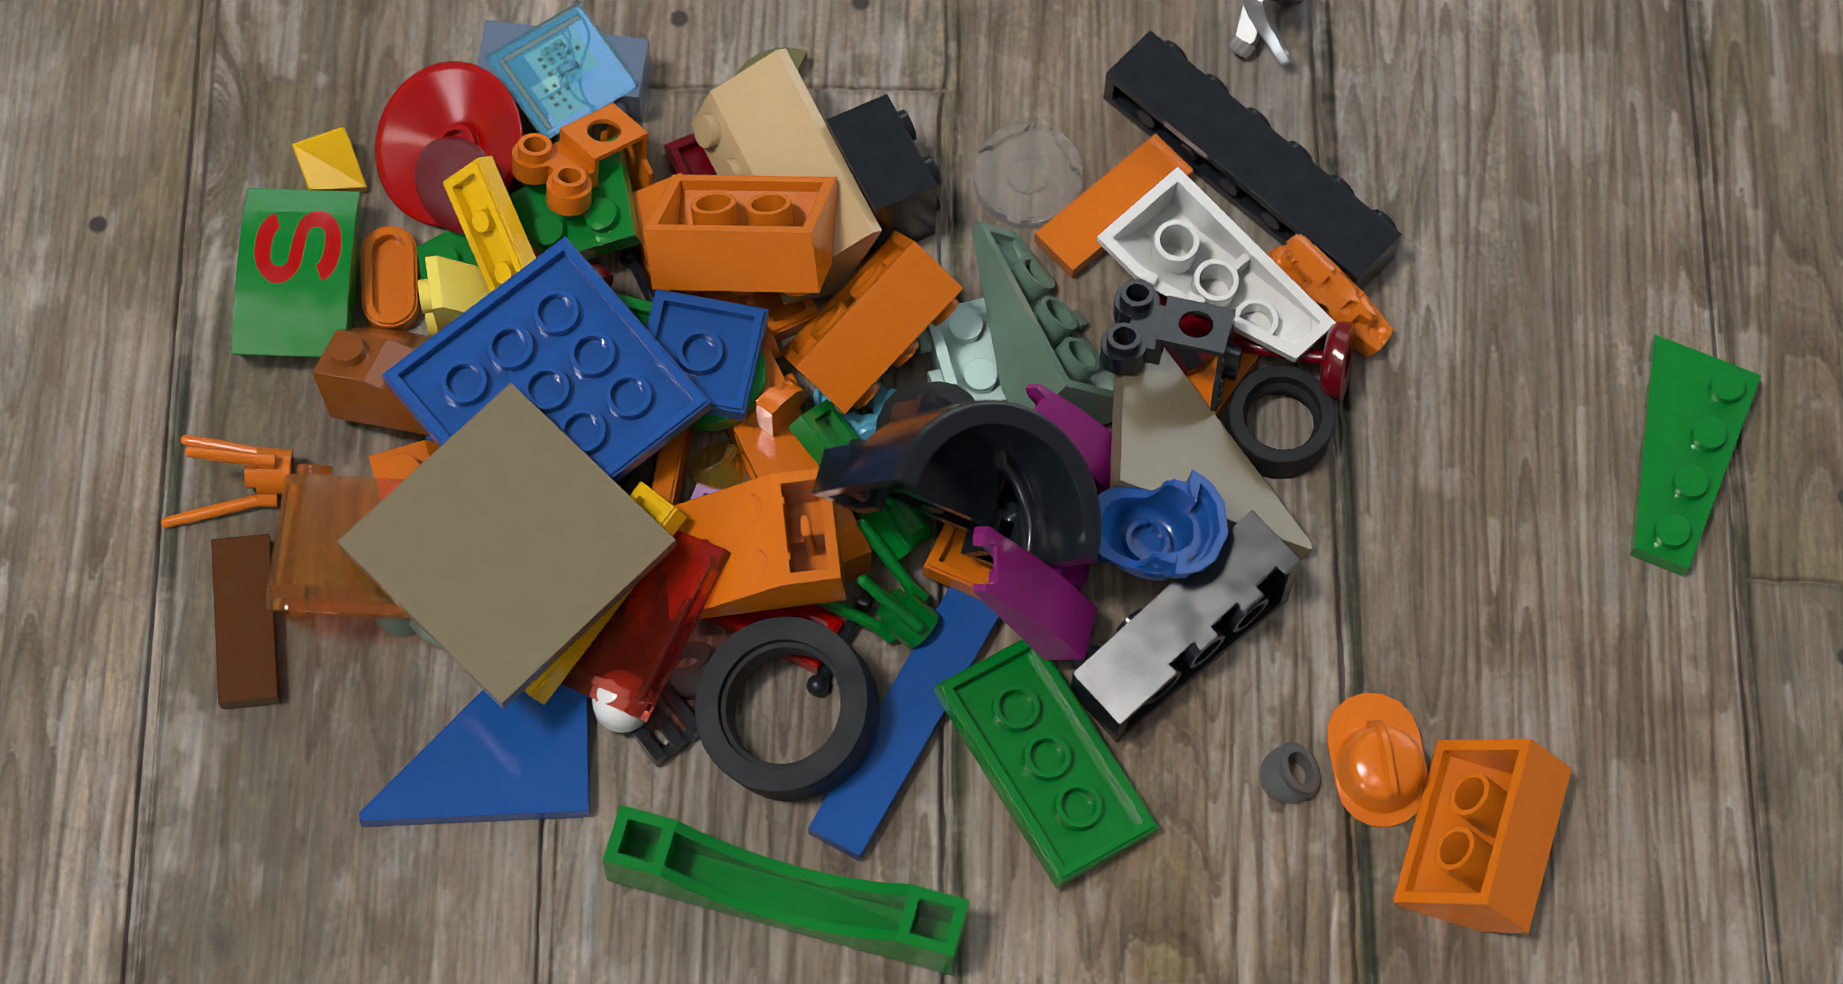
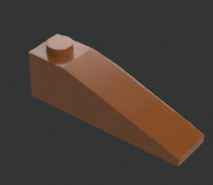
[312,326,430,436]

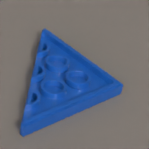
[359,650,590,827]

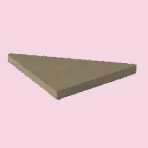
[1110,323,1312,560]

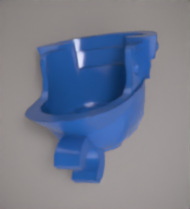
[1097,469,1228,582]

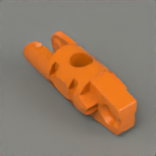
[1267,234,1394,358]

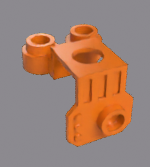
[512,103,653,216]

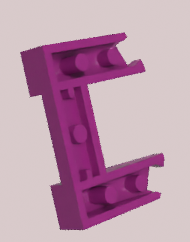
[973,384,1112,660]

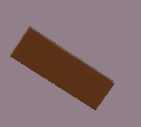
[211,533,280,709]

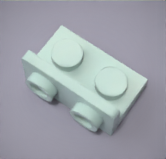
[916,298,1007,401]

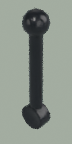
[619,246,655,302]
[806,589,874,697]

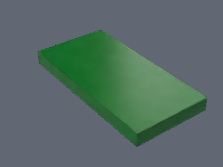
[933,639,1159,889]

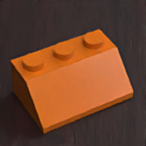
[644,175,838,297]
[780,231,963,414]
[1393,739,1572,934]

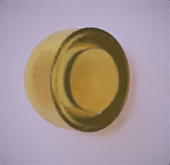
[686,442,746,490]

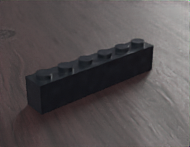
[1103,30,1402,291]

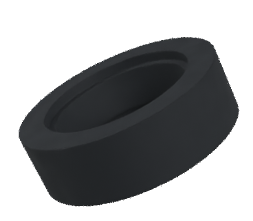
[695,617,880,801]

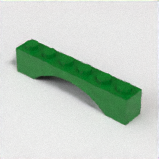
[602,805,970,975]

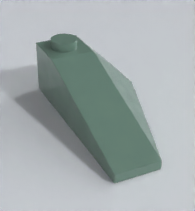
[971,221,1114,425]

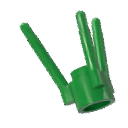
[818,519,939,649]

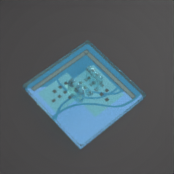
[485,2,639,139]

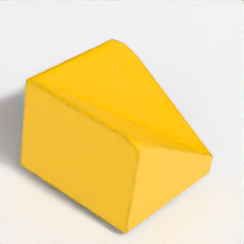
[292,127,368,193]

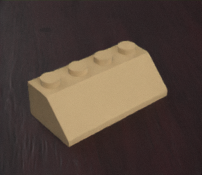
[691,48,882,305]

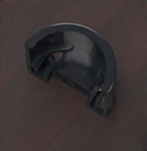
[812,394,1102,568]

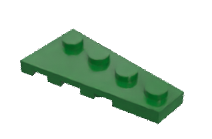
[416,135,642,279]
[1630,334,1761,577]

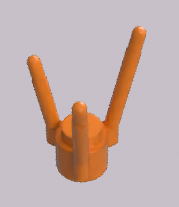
[161,435,294,528]

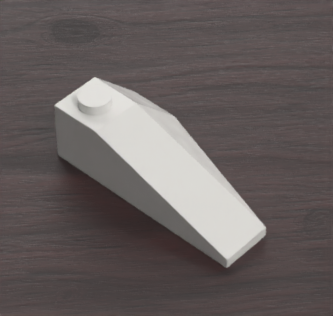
[1096,167,1336,363]

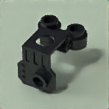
[1100,279,1243,412]

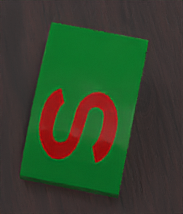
[231,188,361,358]

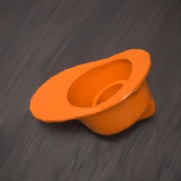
[1327,693,1428,828]

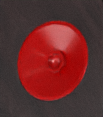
[375,61,522,226]

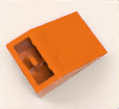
[665,468,847,623]

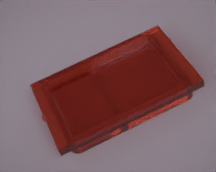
[560,530,731,723]

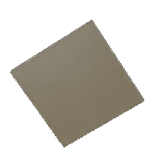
[337,383,676,710]

